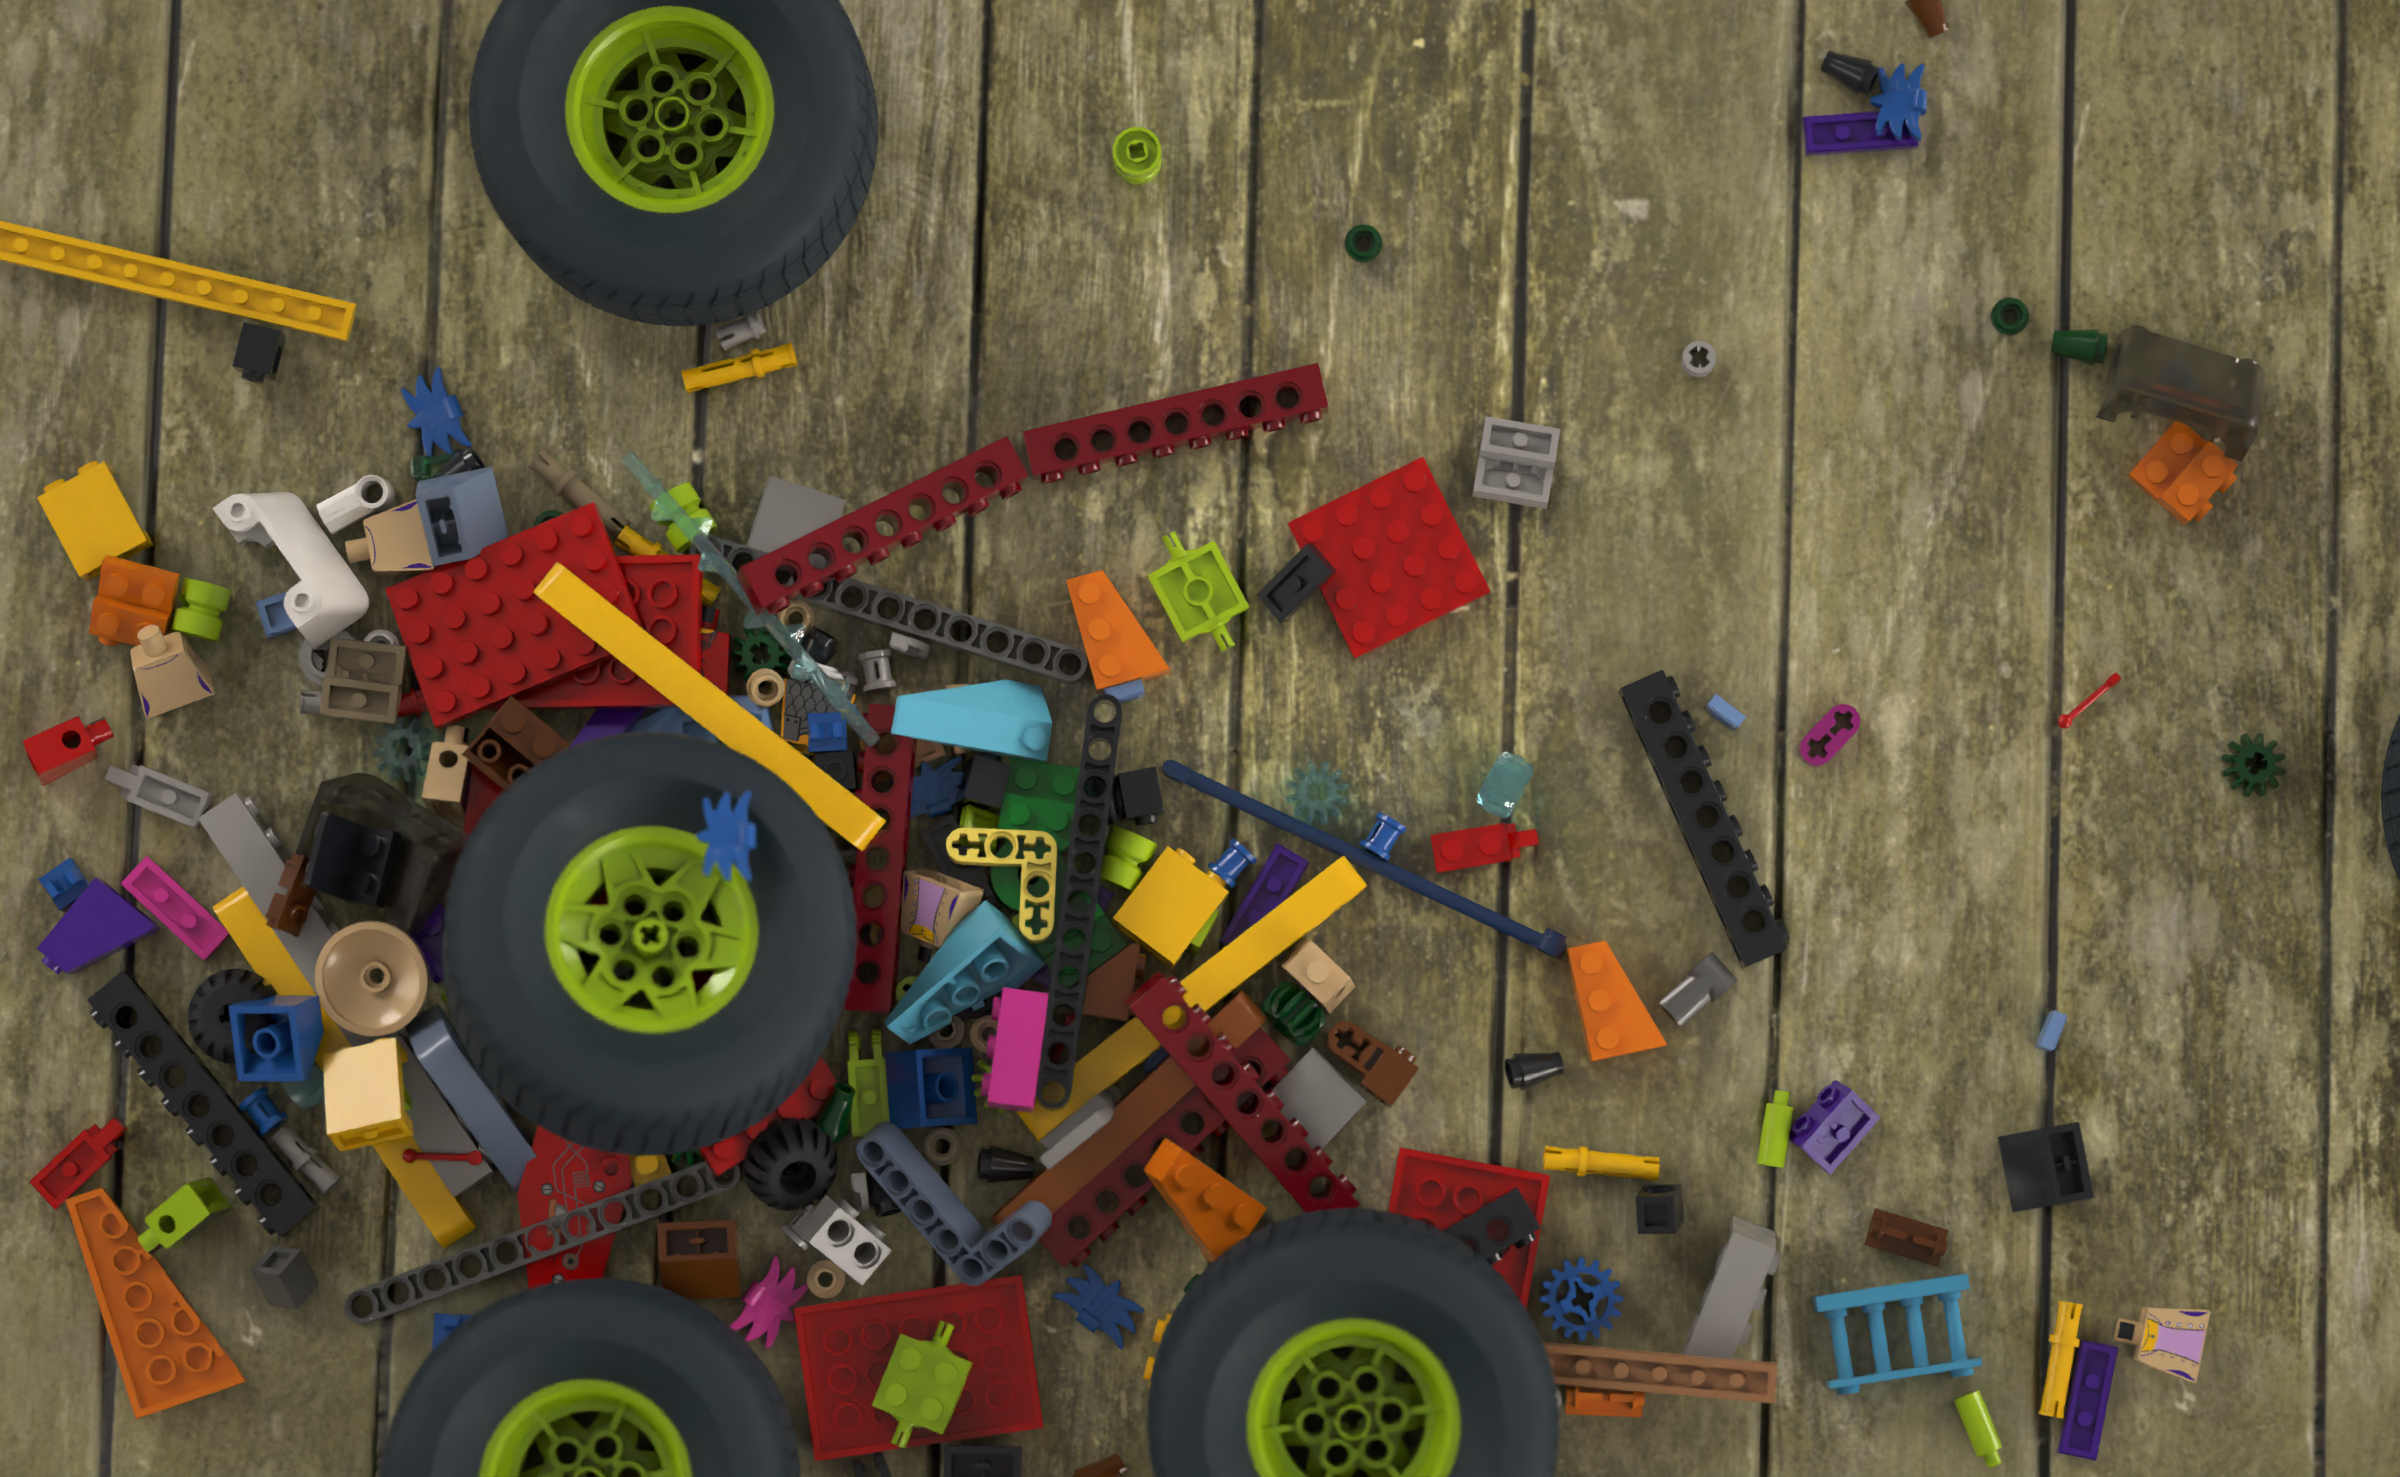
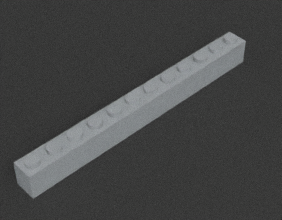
[198,792,496,1198]

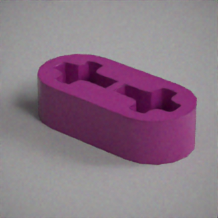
[1798,704,1860,767]

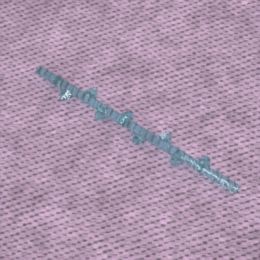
[621,451,881,747]

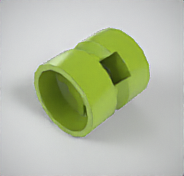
[1113,127,1162,185]
[648,482,718,553]
[170,578,232,642]
[1100,825,1157,892]

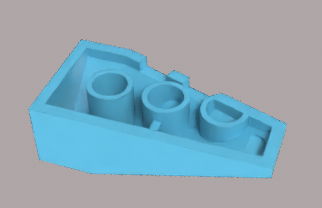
[891,679,1053,761]
[884,900,1046,1044]

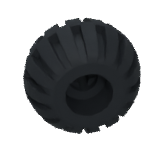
[188,969,278,1064]
[743,1118,838,1211]

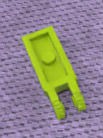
[847,1028,890,1138]

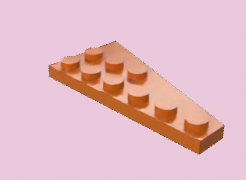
[65,1187,248,1419]

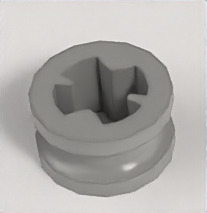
[1681,341,1716,378]

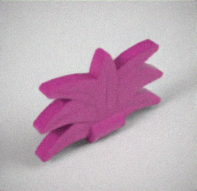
[729,1256,808,1348]

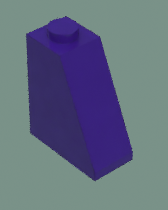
[37,877,161,975]

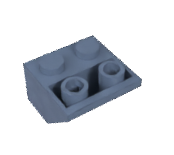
[415,467,509,566]

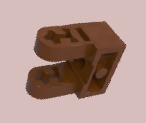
[1327,1021,1419,1108]

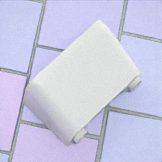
[212,492,369,650]

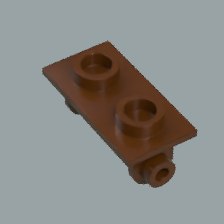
[265,854,316,937]
[1864,1208,1949,1267]

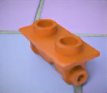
[1565,1385,1644,1417]

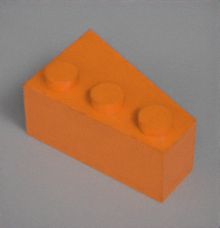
[1144,1138,1267,1263]

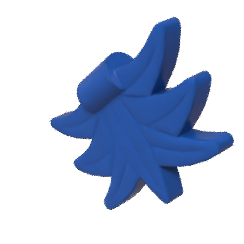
[1870,63,1927,142]
[401,367,472,458]
[890,757,963,819]
[696,791,755,882]
[1053,1264,1144,1350]

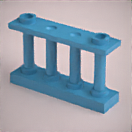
[1812,1274,1983,1395]

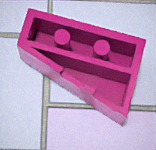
[981,988,1049,1113]

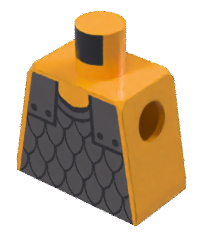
[780,678,858,764]

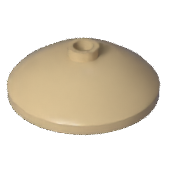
[315,921,429,1036]

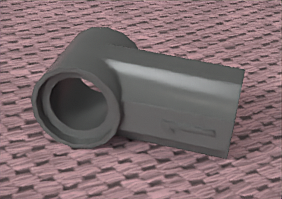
[1658,952,1737,1027]

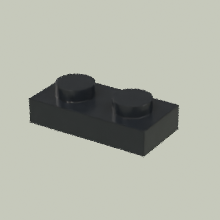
[1257,543,1337,623]

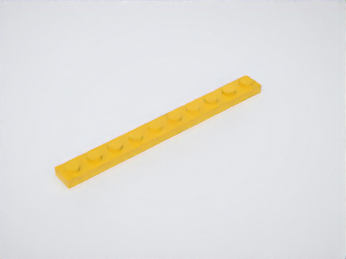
[0,221,357,342]

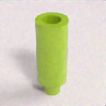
[1756,1090,1794,1168]
[1953,1389,2003,1468]

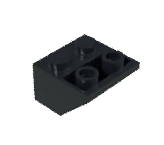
[1997,1122,2094,1212]
[943,1445,1023,1477]

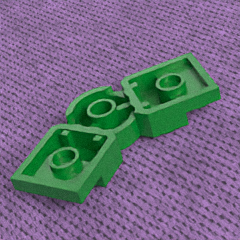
[991,757,1128,988]

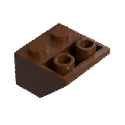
[461,696,570,790]
[1082,944,1146,1024]
[657,1219,741,1299]

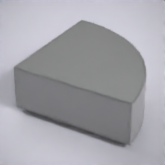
[889,632,931,660]
[850,1172,871,1212]

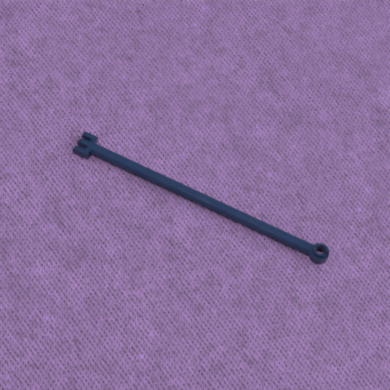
[1162,759,1567,960]

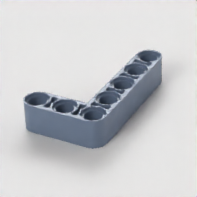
[405,1003,537,1194]
[856,1121,1052,1286]

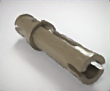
[528,449,631,540]

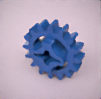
[1539,1257,1623,1341]

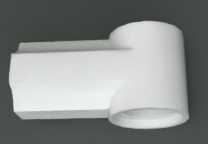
[316,475,395,535]

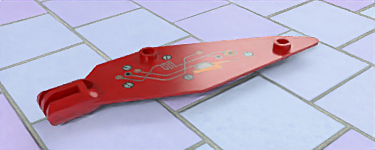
[517,1126,632,1288]

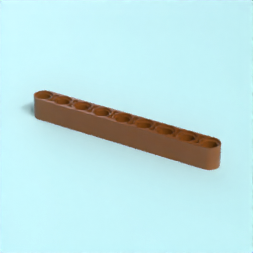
[990,990,1268,1225]

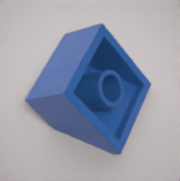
[229,995,324,1081]
[885,1048,978,1129]

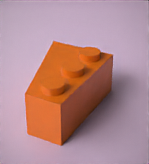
[1066,570,1170,694]
[1565,940,1667,1063]

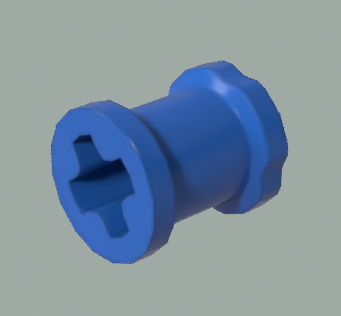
[1359,812,1407,862]
[1207,838,1258,889]
[238,1086,289,1137]

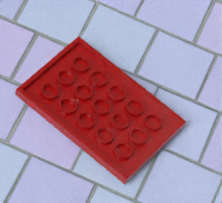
[385,502,643,729]
[485,554,703,711]
[794,1275,1044,1461]

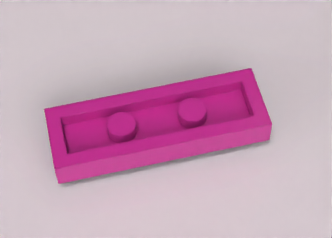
[120,856,231,961]

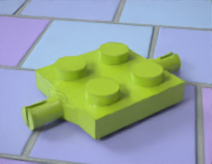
[1147,531,1249,652]
[872,1320,973,1448]

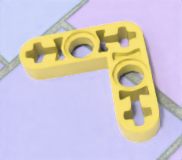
[946,828,1057,944]

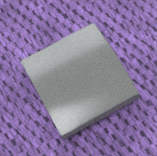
[1472,416,1560,509]
[746,476,846,569]
[1271,1048,1368,1149]
[1039,1089,1114,1170]

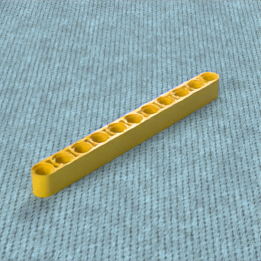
[533,562,886,851]
[1015,856,1368,1142]
[213,886,477,1250]

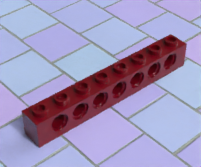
[1022,363,1329,484]
[736,436,1029,616]
[844,704,917,1014]
[1124,971,1360,1213]
[1039,1027,1291,1268]

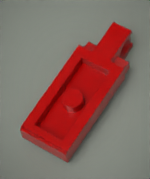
[1430,823,1539,873]
[29,1118,128,1210]

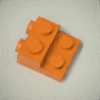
[2127,418,2238,525]
[89,555,180,646]

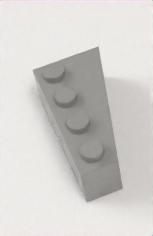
[1681,1215,1781,1359]

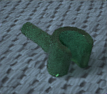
[410,449,459,480]

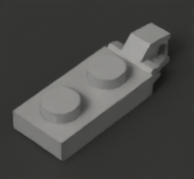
[104,764,213,830]

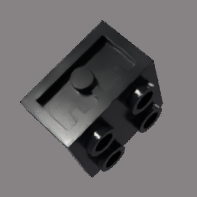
[304,811,403,908]

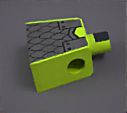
[138,1177,232,1255]

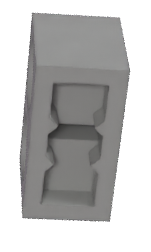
[797,1195,892,1285]

